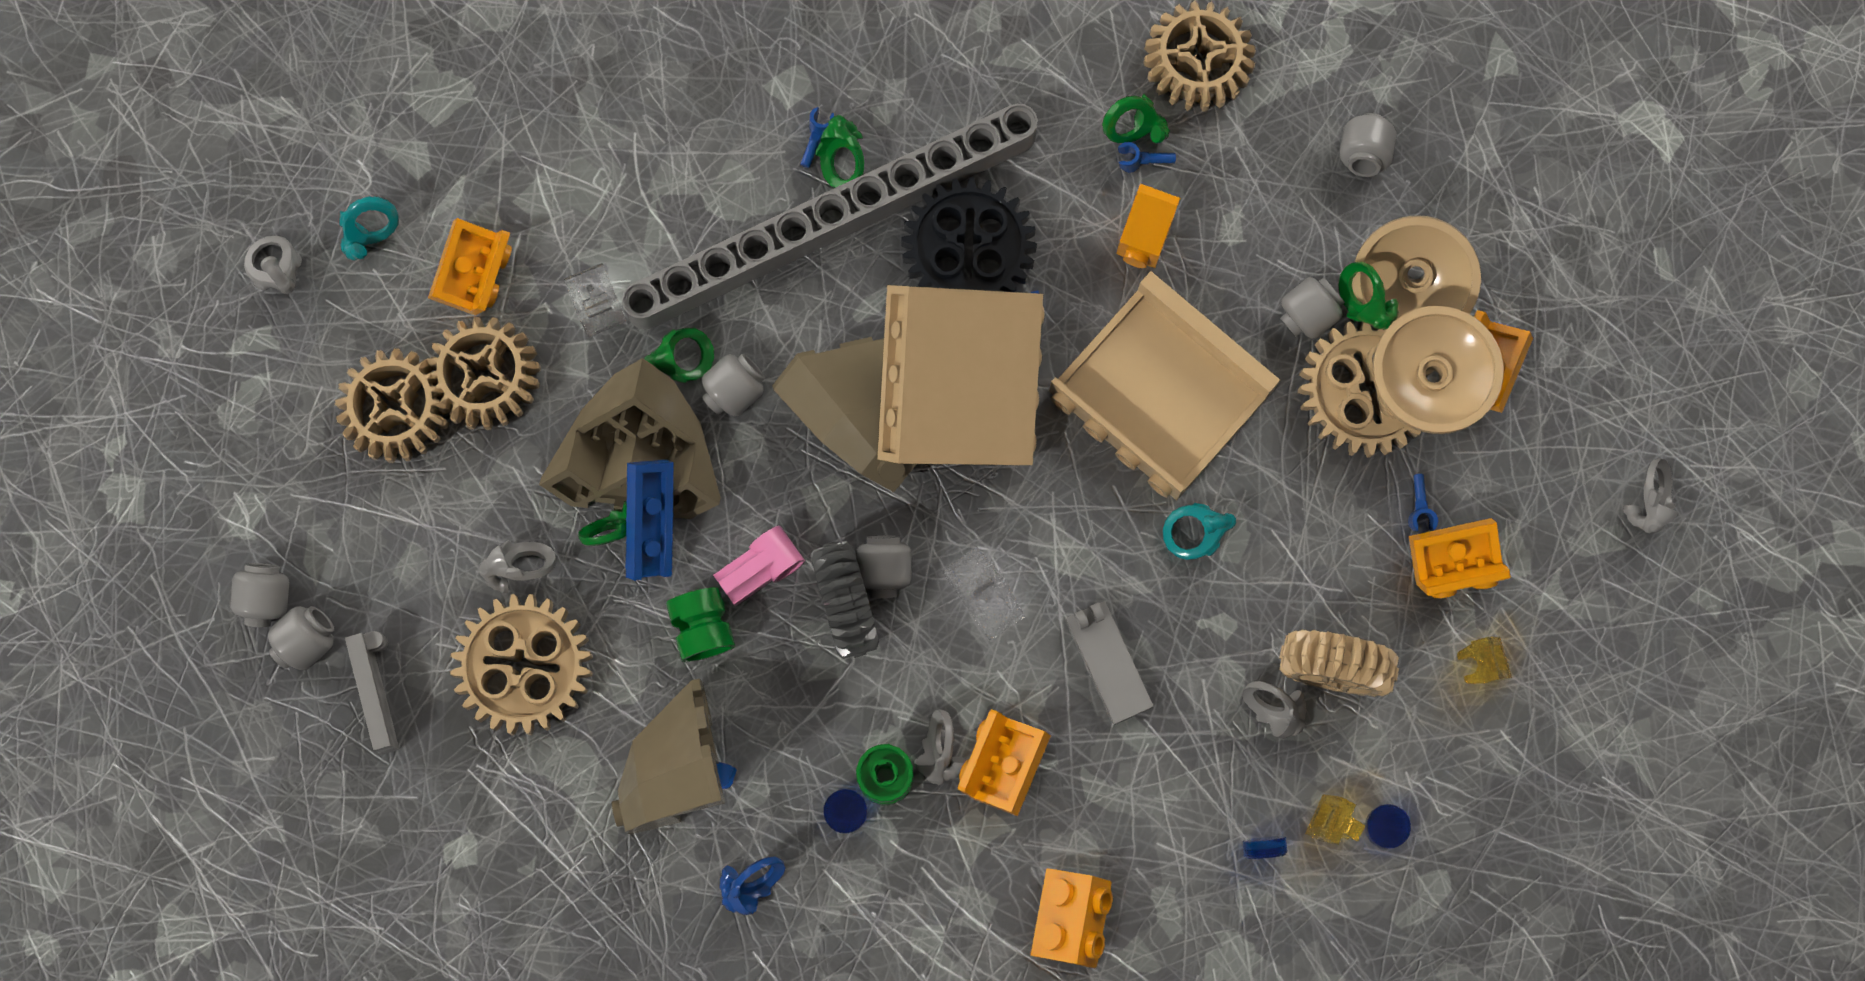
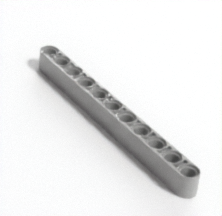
[622,103,1038,329]

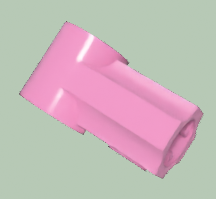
[713,526,805,606]

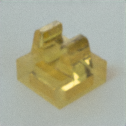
[1457,637,1512,684]
[1305,794,1365,845]

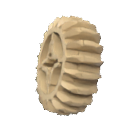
[1144,0,1256,112]
[426,316,541,430]
[335,348,452,463]
[1279,630,1399,697]

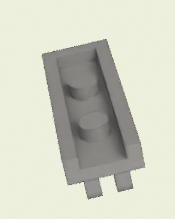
[1065,601,1154,726]
[345,631,400,754]

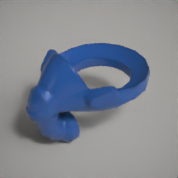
[719,856,786,915]

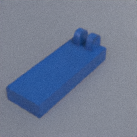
[625,460,674,581]

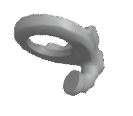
[244,235,302,294]
[1623,458,1678,533]
[479,540,556,593]
[1242,681,1307,739]
[915,709,968,785]

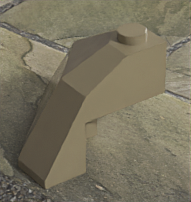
[772,337,916,492]
[539,358,721,519]
[611,679,725,835]

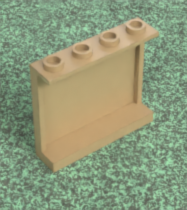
[1049,271,1280,501]
[877,285,1045,465]

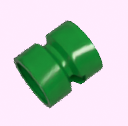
[666,587,736,662]
[856,744,914,806]

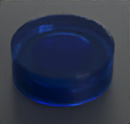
[823,789,867,834]
[1365,804,1411,849]
[1242,836,1288,859]

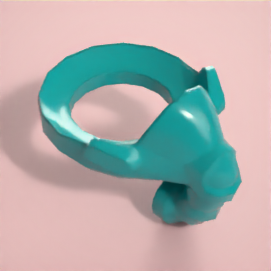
[339,197,399,261]
[1163,503,1236,560]

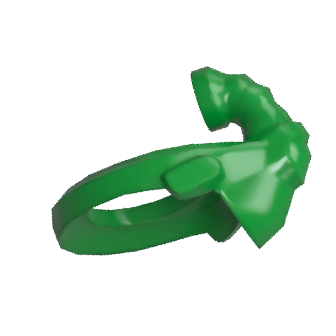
[1102,94,1170,143]
[815,115,864,188]
[1338,262,1399,330]
[644,328,714,383]
[578,501,627,546]

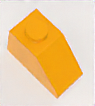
[1116,183,1180,268]

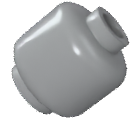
[1340,113,1397,177]
[1280,277,1345,339]
[702,354,765,416]
[856,535,912,598]
[230,563,290,627]
[268,606,334,670]

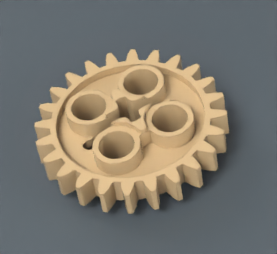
[1298,321,1434,458]
[450,594,593,735]

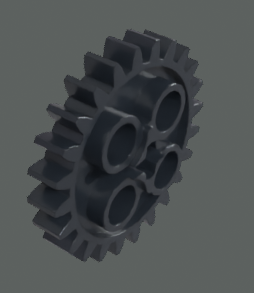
[901,177,1037,292]

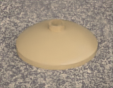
[1352,216,1481,322]
[1373,306,1504,434]

